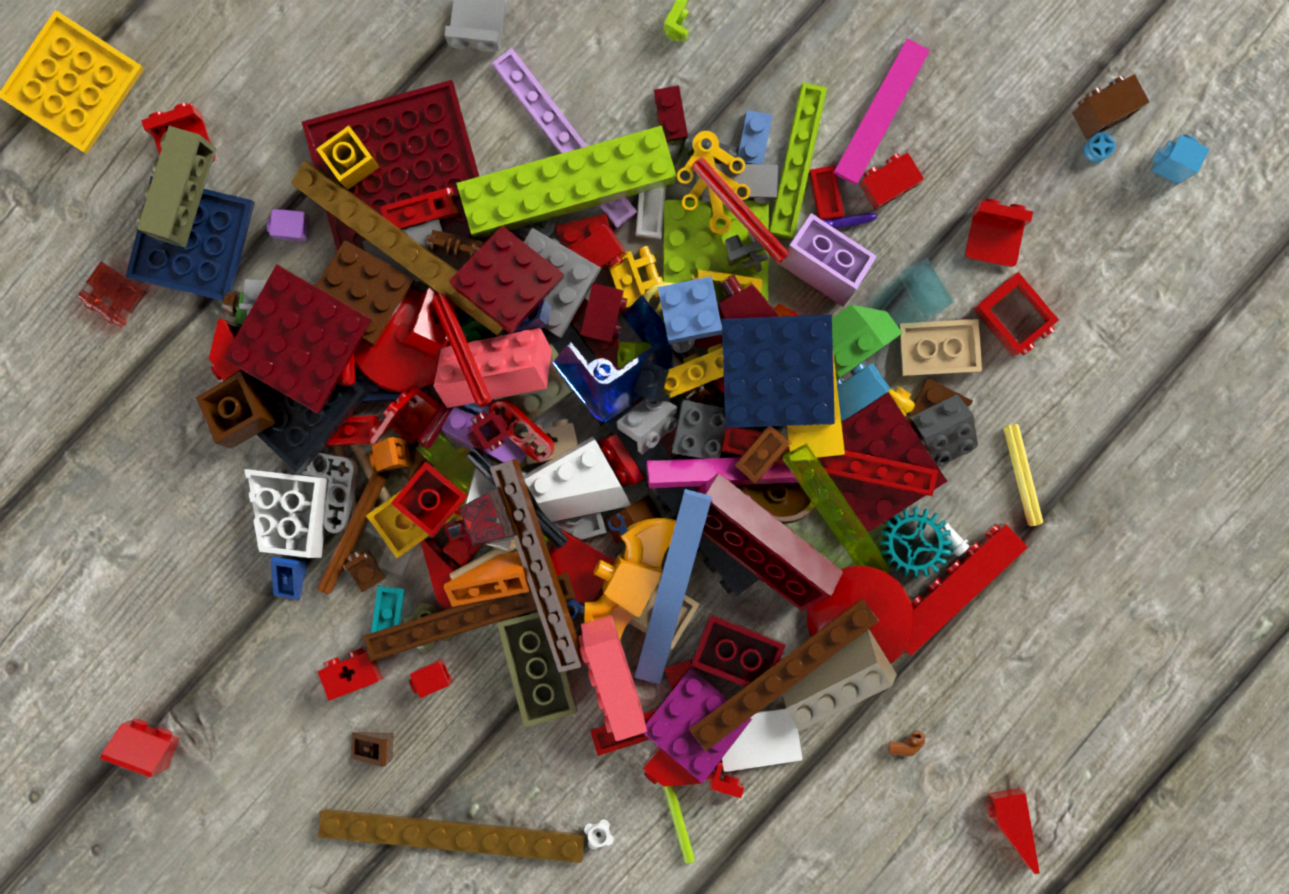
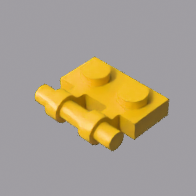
[609,246,664,309]

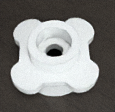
[584,819,614,849]

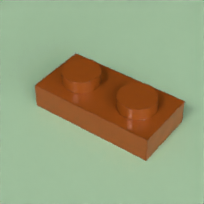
[735,426,792,483]

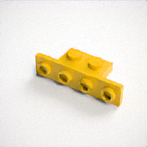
[663,343,724,398]

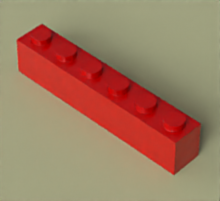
[905,523,1028,656]

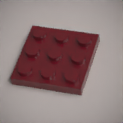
[449,226,564,334]

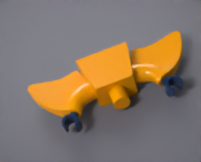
[566,514,676,640]

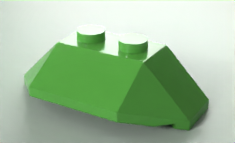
[832,305,902,380]

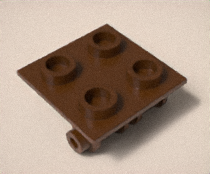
[420,230,484,282]

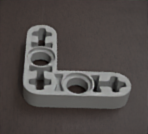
[282,452,358,533]

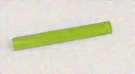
[663,786,695,864]

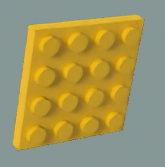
[0,10,145,154]

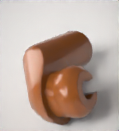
[888,730,925,756]

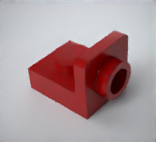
[706,761,744,798]

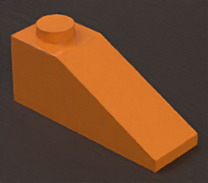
[369,437,412,472]
[444,552,530,607]

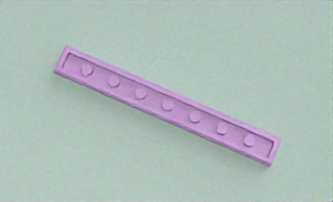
[491,48,637,229]

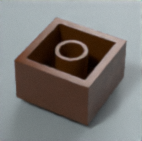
[1072,74,1150,140]
[196,371,276,449]

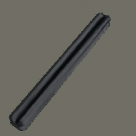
[466,447,568,549]

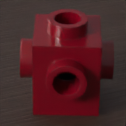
[467,411,509,451]

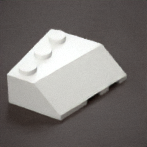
[523,437,631,522]
[244,469,329,558]

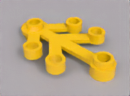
[677,131,750,235]

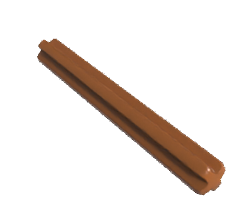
[317,474,386,594]

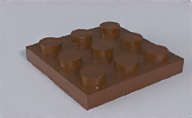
[315,241,415,347]

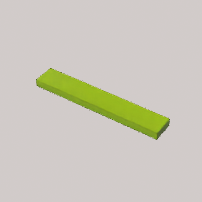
[769,82,827,240]

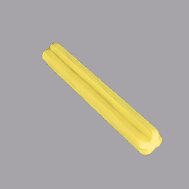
[1004,424,1043,526]

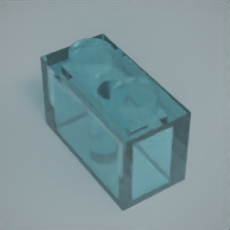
[899,258,954,320]

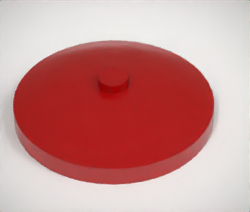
[354,289,451,393]
[807,566,914,664]

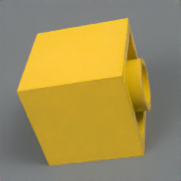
[316,126,379,190]

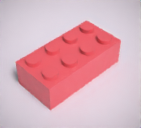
[434,328,552,408]
[578,615,647,741]

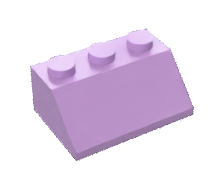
[778,213,877,307]

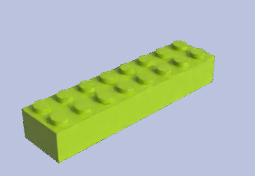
[457,126,677,240]

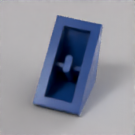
[271,555,307,600]

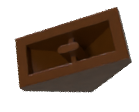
[604,495,662,543]
[351,732,394,767]

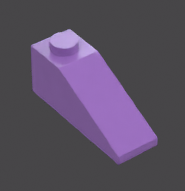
[441,407,526,465]

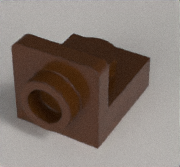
[343,550,386,592]

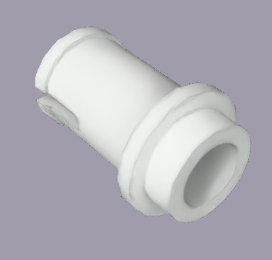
[936,523,970,557]

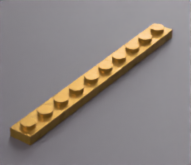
[291,161,505,336]
[318,809,585,863]

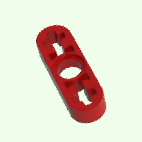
[488,398,555,462]

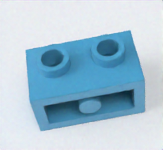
[1151,135,1210,184]
[837,363,890,421]

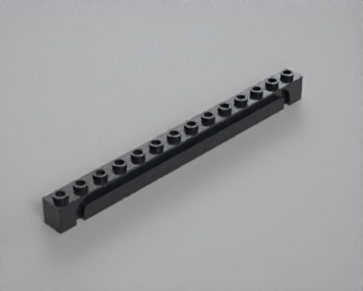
[542,324,760,596]

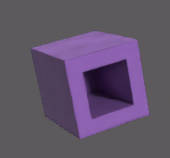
[267,209,310,243]

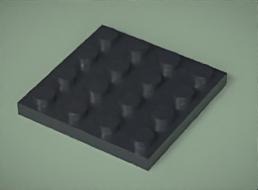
[253,376,369,474]

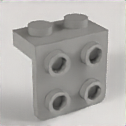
[444,0,505,52]

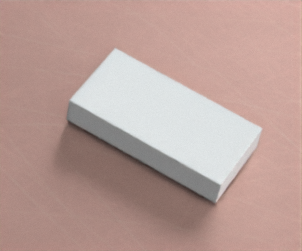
[635,186,666,239]

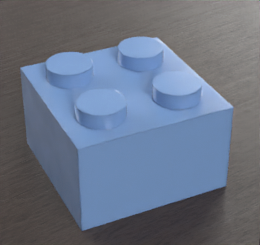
[658,276,722,345]

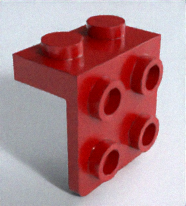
[141,103,216,162]
[965,199,1033,267]
[369,386,440,445]

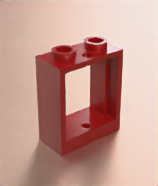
[972,272,1059,356]

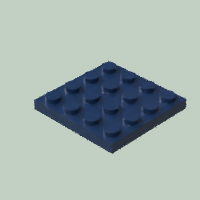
[125,176,255,301]
[722,314,835,428]

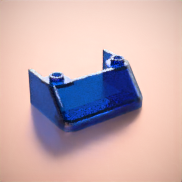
[552,295,673,422]

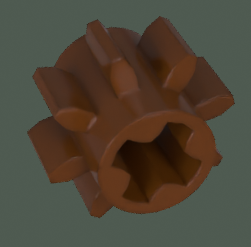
[683,381,716,405]

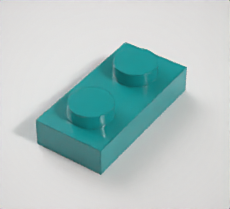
[371,585,406,633]

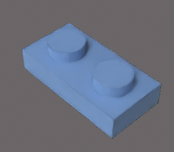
[737,110,773,165]

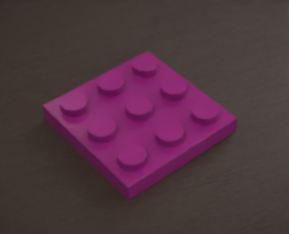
[642,668,752,783]

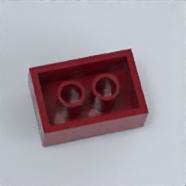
[691,613,786,687]

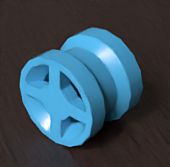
[1083,132,1116,163]

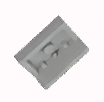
[617,400,678,454]

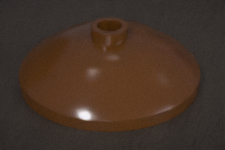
[739,469,819,524]

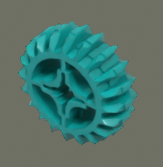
[880,507,953,579]

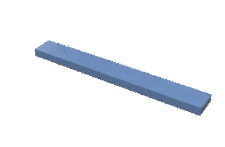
[635,489,712,684]

